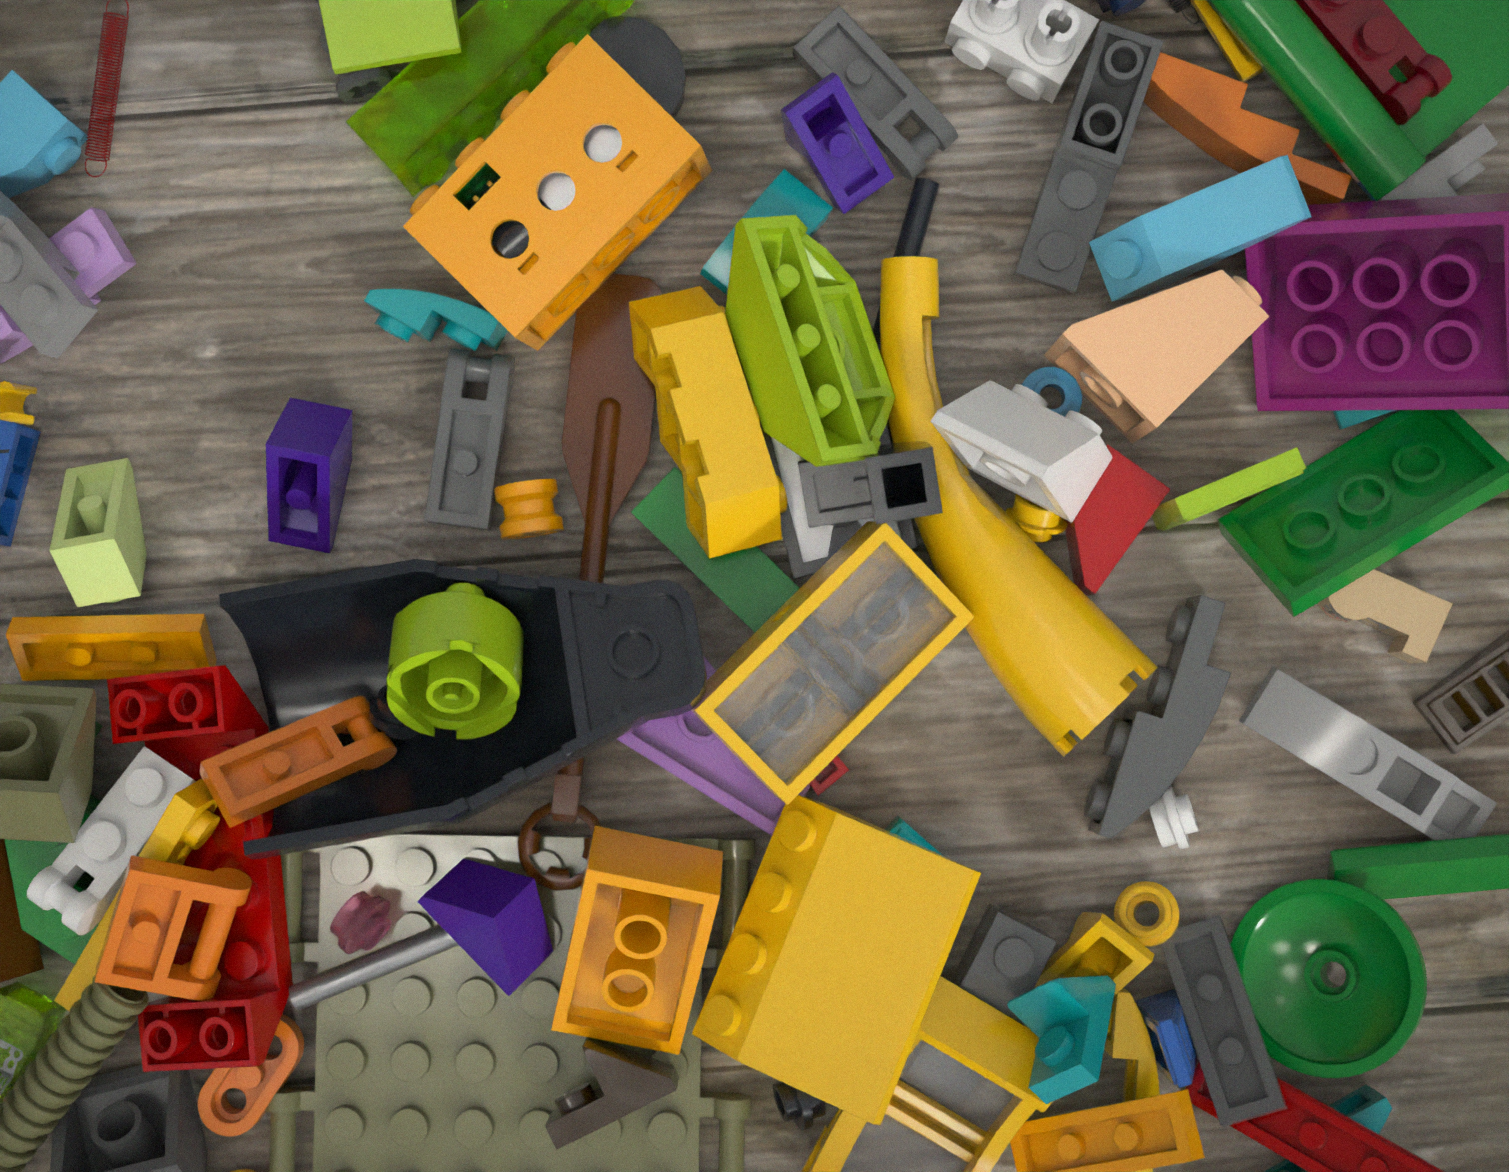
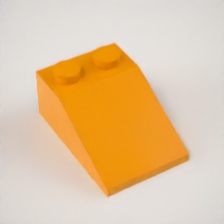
[551,826,723,1055]

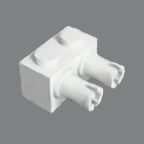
[945,0,1099,103]

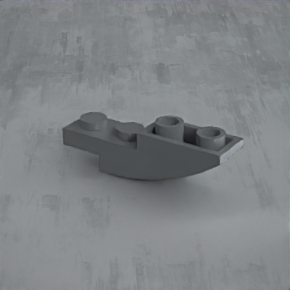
[1013,21,1164,294]
[1084,595,1231,839]

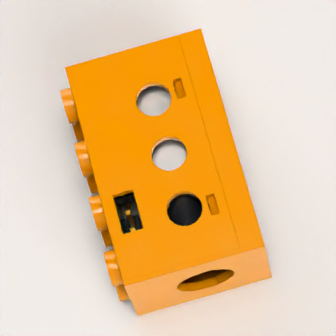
[403,34,712,351]

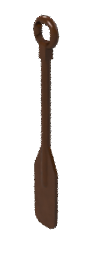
[517,274,663,891]

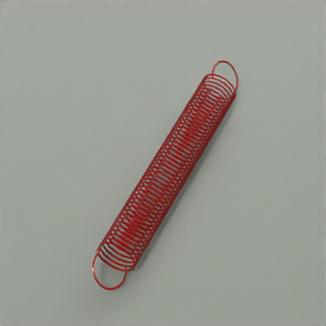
[84,0,129,177]

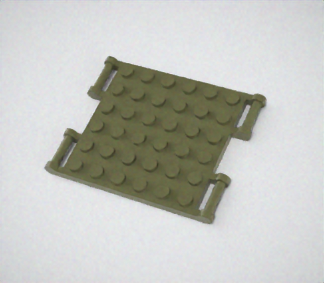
[265,833,755,1172]

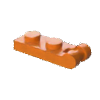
[200,696,397,828]

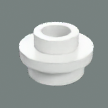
[1149,785,1199,850]

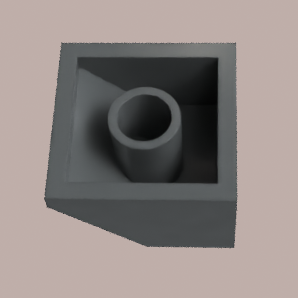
[50,1065,208,1172]

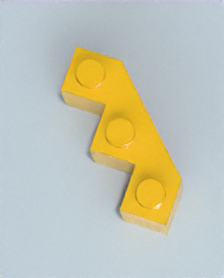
[629,286,787,559]

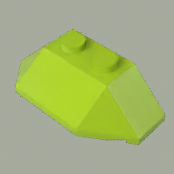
[725,215,895,467]

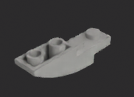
[0,191,98,358]
[1239,667,1497,840]

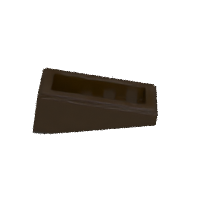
[1413,630,1509,754]

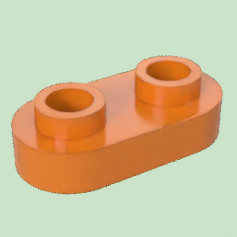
[198,1014,304,1137]

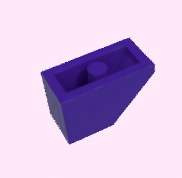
[265,397,353,554]

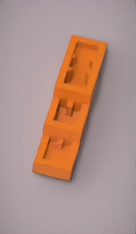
[1143,52,1352,205]

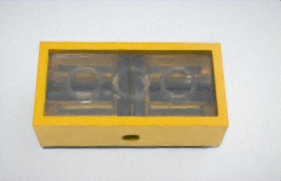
[691,521,975,805]

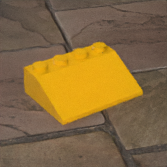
[692,794,981,1125]

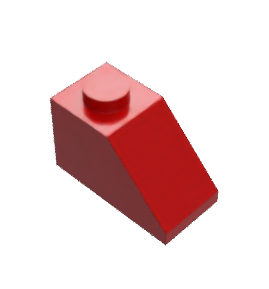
[1065,444,1170,596]

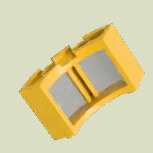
[801,976,1052,1172]

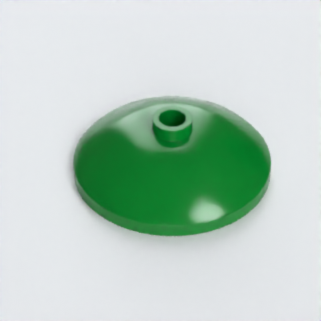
[1231,879,1427,1078]

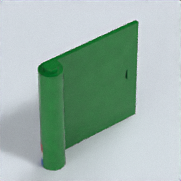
[1206,0,1509,201]

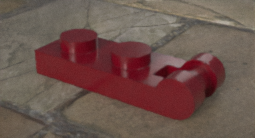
[1296,0,1452,125]

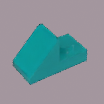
[1007,975,1116,1104]

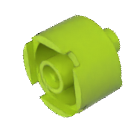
[386,583,524,739]

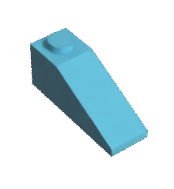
[0,70,88,198]
[1089,155,1312,302]

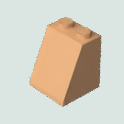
[1044,270,1269,444]

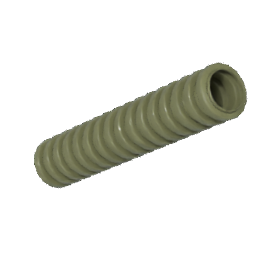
[0,976,149,1172]

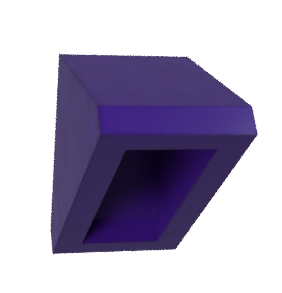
[417,858,553,996]

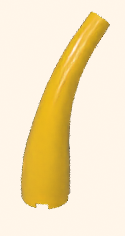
[880,256,1158,757]

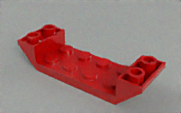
[107,665,293,1072]

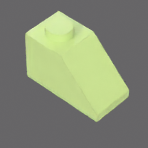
[49,458,147,607]

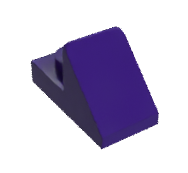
[781,72,895,214]

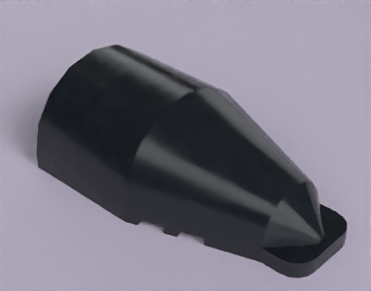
[219,559,707,860]

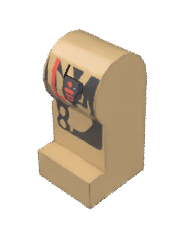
[1318,569,1453,664]

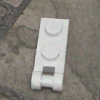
[27,746,196,935]

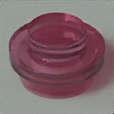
[330,891,391,954]

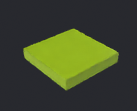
[1152,447,1306,531]

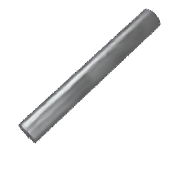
[289,925,458,1011]

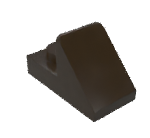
[545,1037,679,1150]

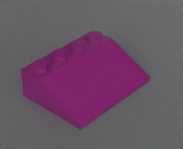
[1245,193,1509,411]

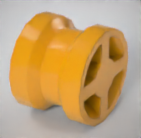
[494,479,564,540]

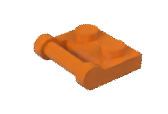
[94,855,252,1001]

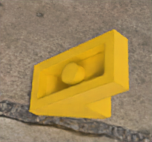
[1034,912,1155,996]

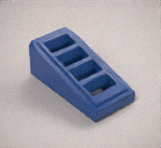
[1135,989,1197,1088]

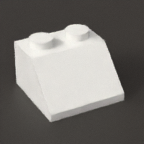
[930,380,1113,523]

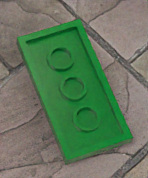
[1218,409,1509,617]

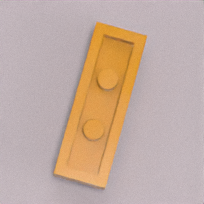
[6,614,217,681]
[1010,1089,1205,1172]

